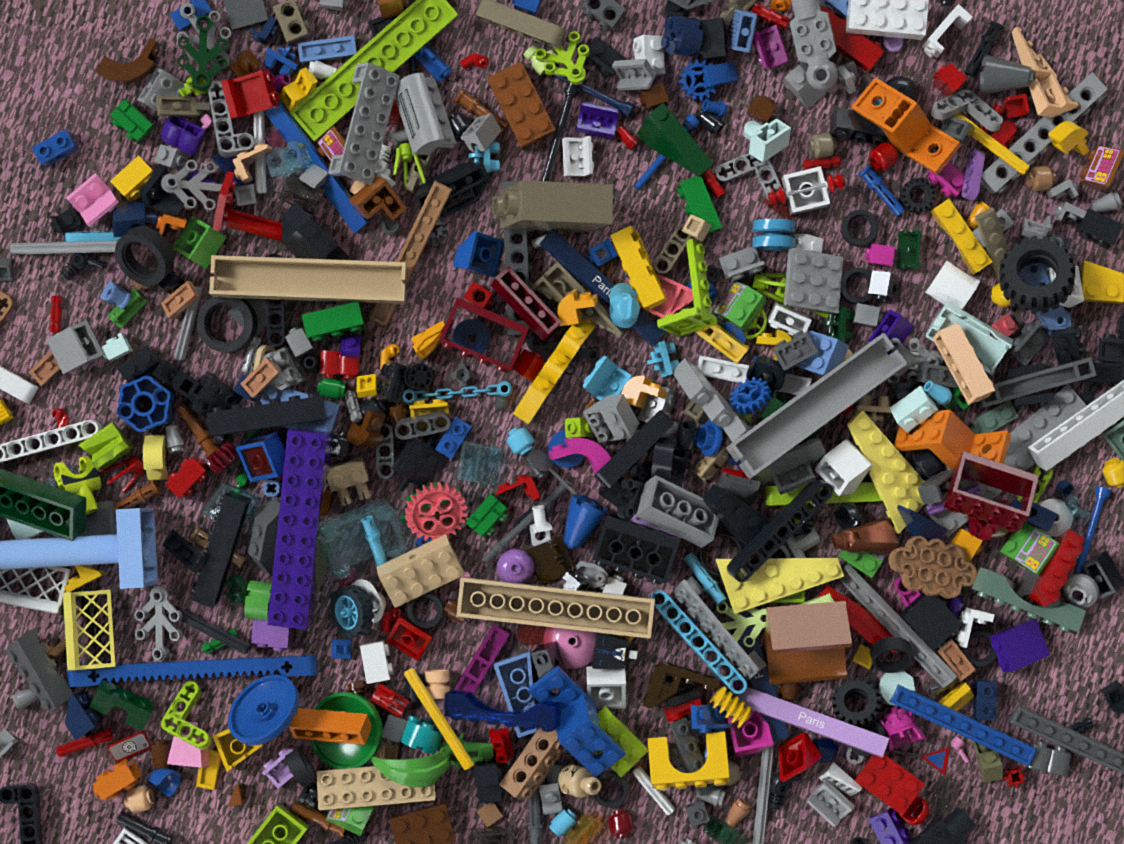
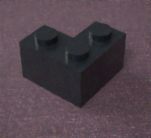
[473,760,506,804]

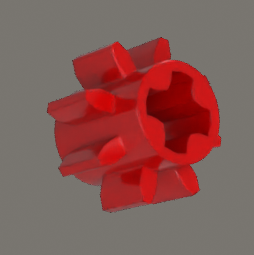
[1003,764,1027,789]

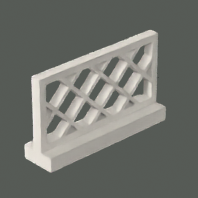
[0,567,71,615]

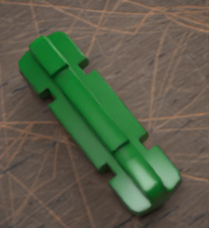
[202,628,239,655]

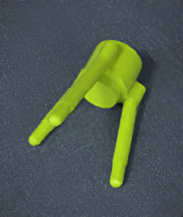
[393,143,426,188]
[752,272,786,304]

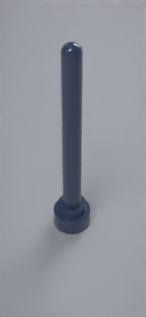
[551,68,634,118]

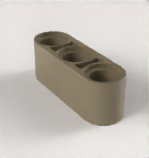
[653,224,691,275]

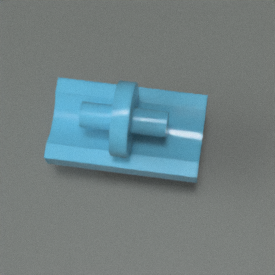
[469,141,500,173]
[647,341,679,378]

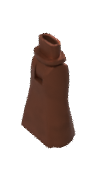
[830,518,899,554]

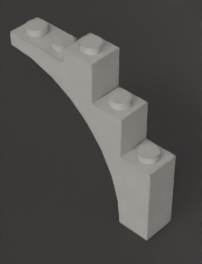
[672,358,754,443]

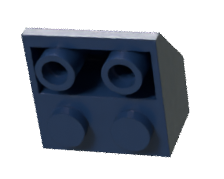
[65,691,103,740]

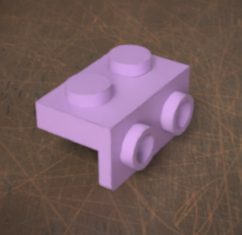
[262,745,296,789]

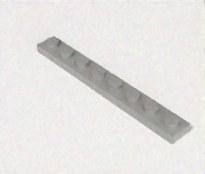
[838,563,957,688]

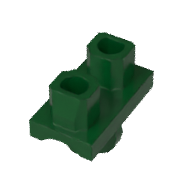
[823,307,853,342]

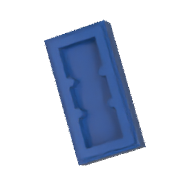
[169,0,212,32]

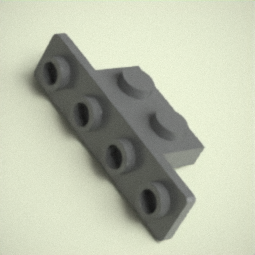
[669,718,716,796]

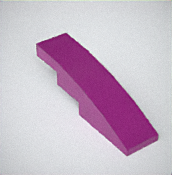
[452,624,510,702]

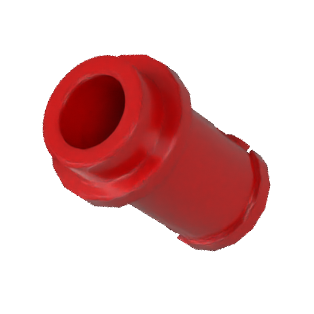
[615,126,639,150]

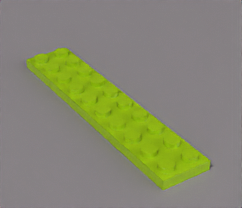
[290,0,459,142]

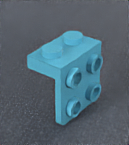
[583,356,633,400]

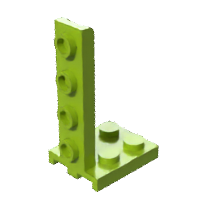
[657,238,717,337]

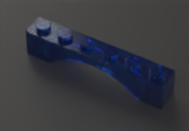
[444,689,562,732]

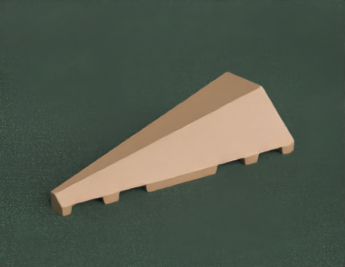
[1011,27,1079,118]

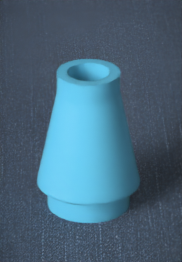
[924,381,952,406]

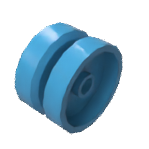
[752,219,795,251]

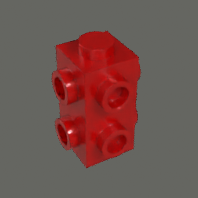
[165,457,209,499]

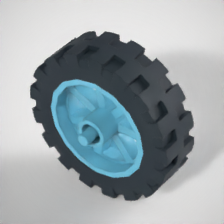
[330,585,374,638]

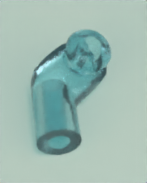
[1065,495,1090,520]

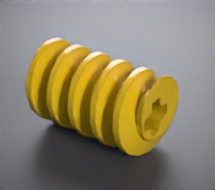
[709,686,752,728]

